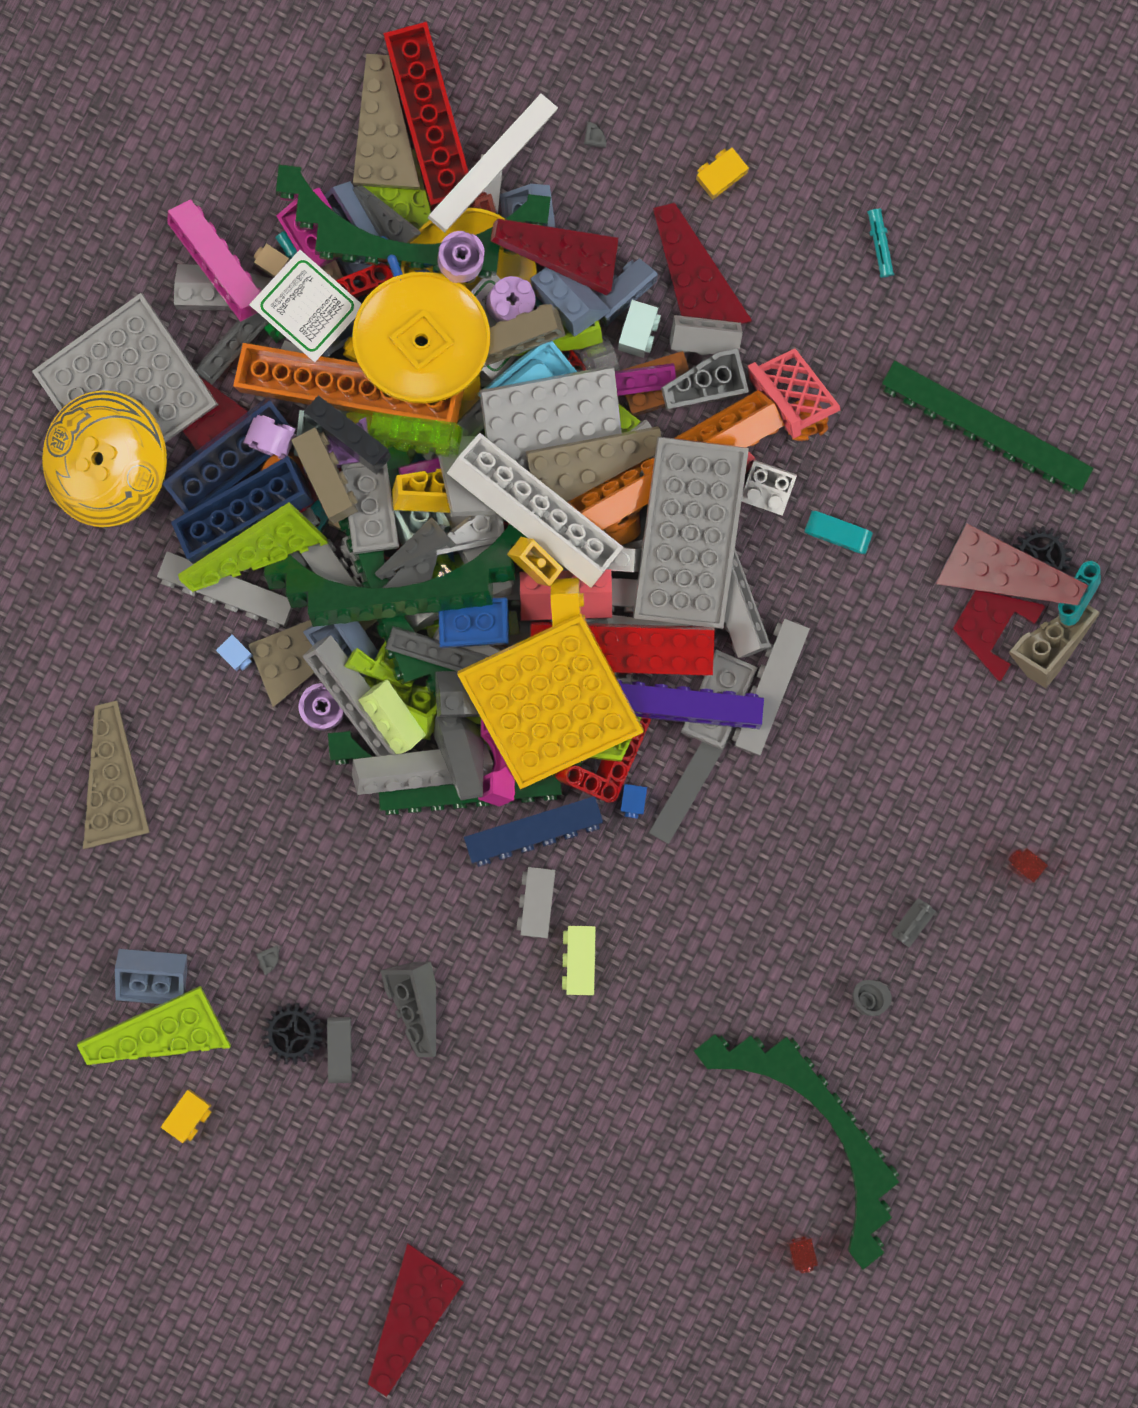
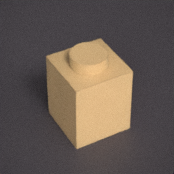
[254,243,290,278]

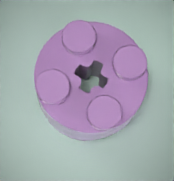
[438,231,484,283]
[486,276,535,323]
[243,415,296,459]
[298,683,345,731]

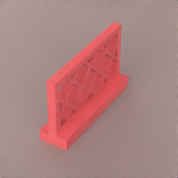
[747,349,840,439]

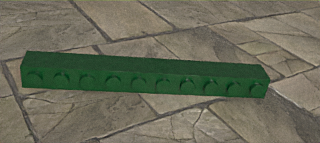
[880,360,1094,495]

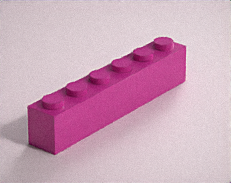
[168,199,262,322]

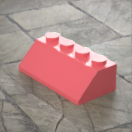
[520,569,612,621]

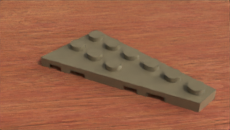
[353,54,421,190]
[525,426,661,502]
[248,619,378,708]
[83,701,150,849]

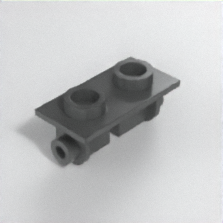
[891,898,936,948]

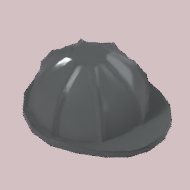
[852,980,892,1016]

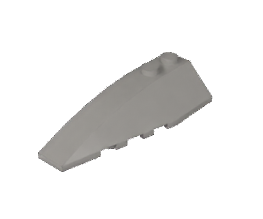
[174,264,272,311]

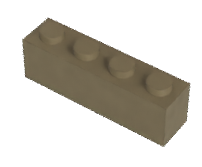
[484,304,565,367]
[291,427,358,524]

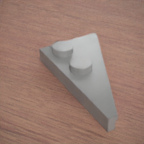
[437,513,504,555]

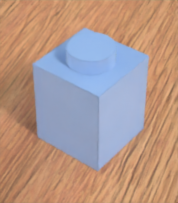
[216,635,253,671]

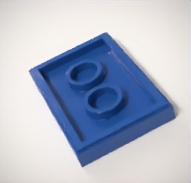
[439,597,509,648]

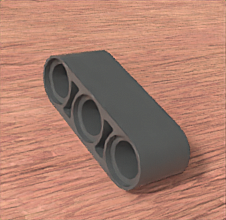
[327,1017,352,1083]

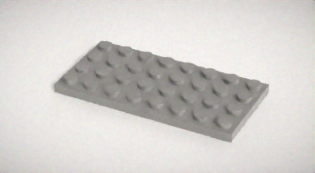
[633,437,749,629]

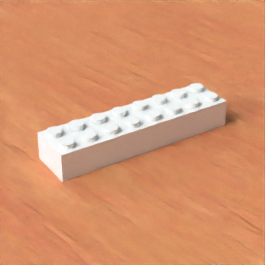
[447,433,624,588]

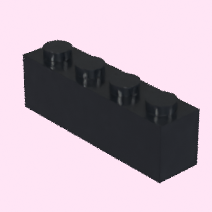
[304,395,391,475]

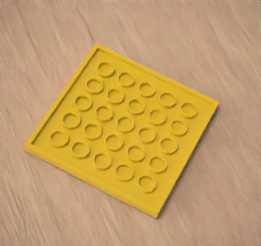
[457,613,644,789]

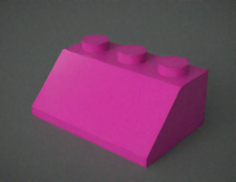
[276,188,337,268]

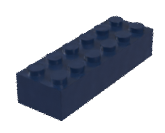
[163,397,297,514]
[171,456,315,564]
[464,796,603,867]

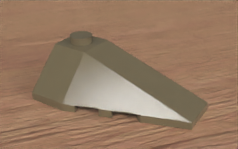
[1009,605,1100,688]

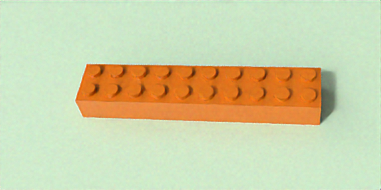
[233,343,465,431]
[567,390,784,530]

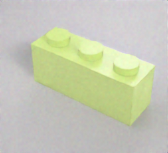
[358,680,426,754]
[562,926,595,995]

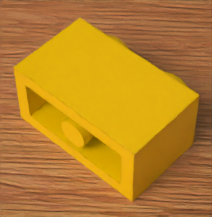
[696,148,749,200]
[507,537,564,586]
[161,1089,212,1143]

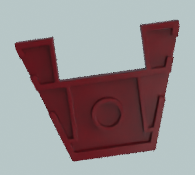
[952,590,1045,682]

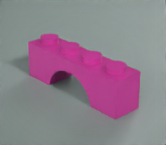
[478,719,515,807]

